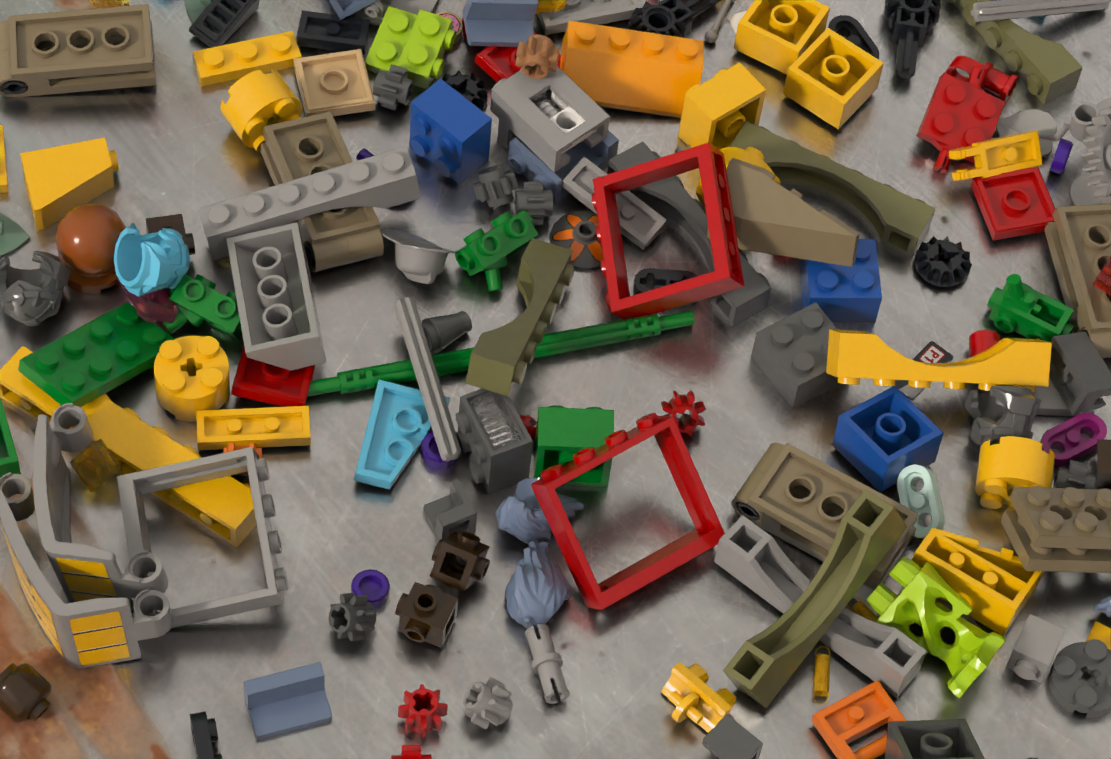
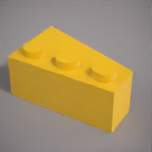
[912,527,1044,636]

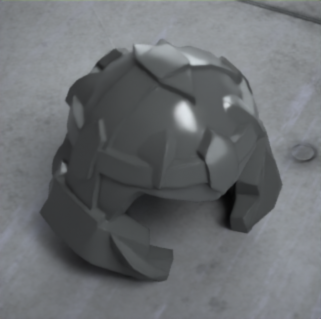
[0,251,72,326]
[964,386,1041,445]

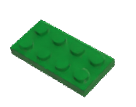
[18,302,175,407]

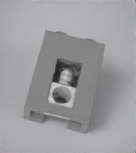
[490,66,610,173]

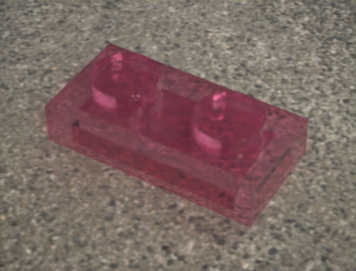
[116,276,178,323]

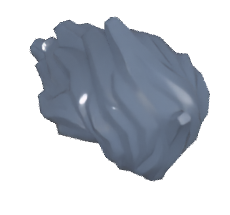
[496,478,583,544]
[505,541,571,631]

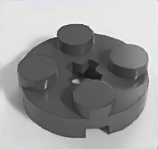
[1049,639,1111,718]

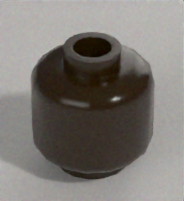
[0,663,51,723]

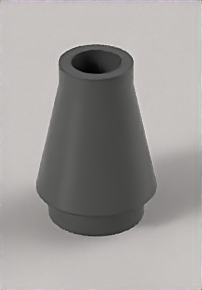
[422,311,472,353]

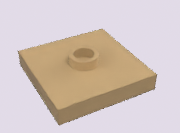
[293,49,375,117]

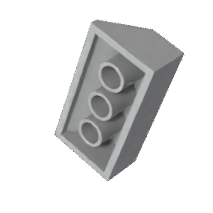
[226,222,327,371]

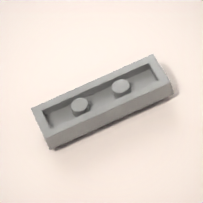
[562,156,667,250]

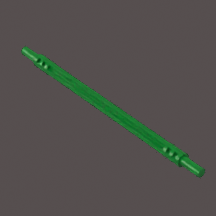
[302,311,695,397]

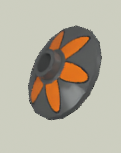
[549,211,604,271]

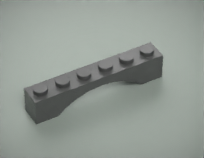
[607,141,771,328]

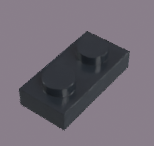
[296,10,370,55]

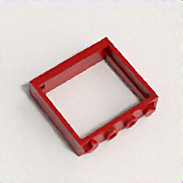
[592,142,745,320]
[531,413,725,610]

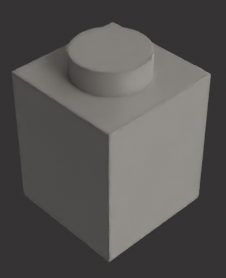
[1006,614,1066,683]

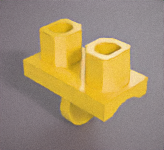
[661,662,736,733]

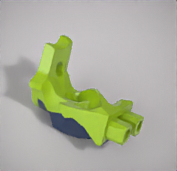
[866,556,1006,698]

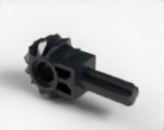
[628,0,721,38]
[883,0,941,79]

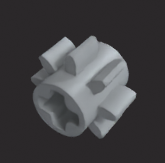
[464,677,513,730]

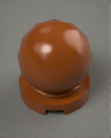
[55,203,126,295]

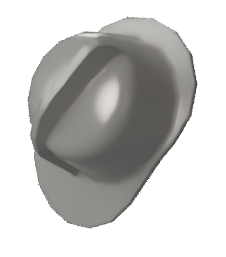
[380,229,456,284]

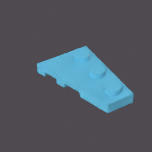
[353,380,450,490]

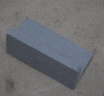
[462,0,539,47]
[243,662,332,739]

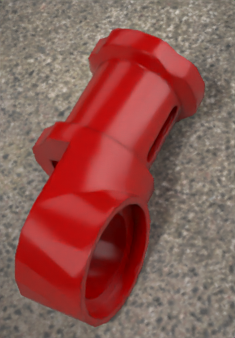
[945,56,1019,103]

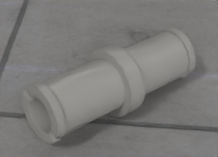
[525,624,570,704]

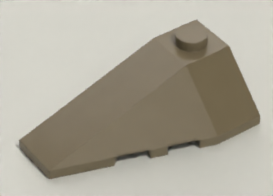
[707,158,859,267]

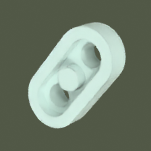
[897,464,945,539]

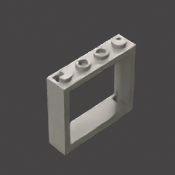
[117,447,288,628]

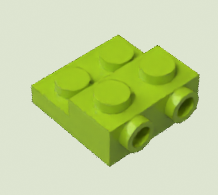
[365,6,457,89]

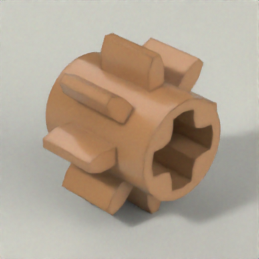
[515,35,560,79]

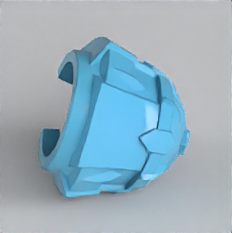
[114,223,191,297]

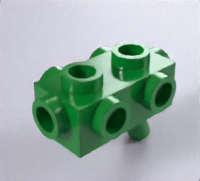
[455,210,539,292]
[163,274,242,340]
[987,274,1074,342]

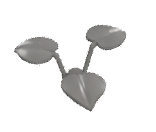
[996,97,1111,206]

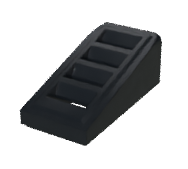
[189,0,260,48]

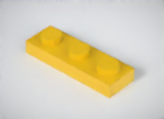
[192,31,302,87]
[196,406,311,450]

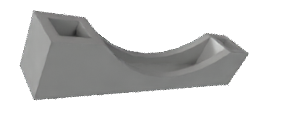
[198,146,421,260]
[714,515,927,698]

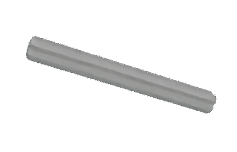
[970,0,1111,22]
[395,297,461,462]

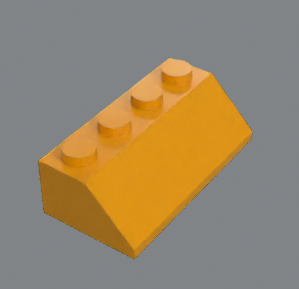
[560,20,704,118]

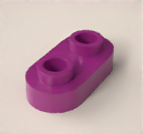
[1040,413,1107,467]

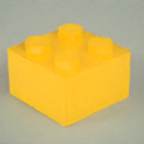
[734,0,830,75]
[783,28,884,130]
[678,62,766,150]

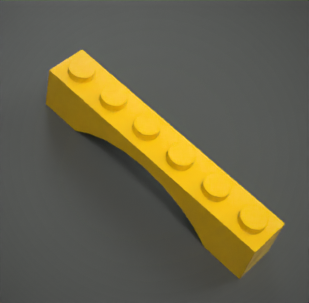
[826,329,1052,392]

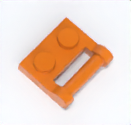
[811,680,907,759]

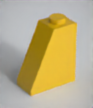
[20,137,119,231]

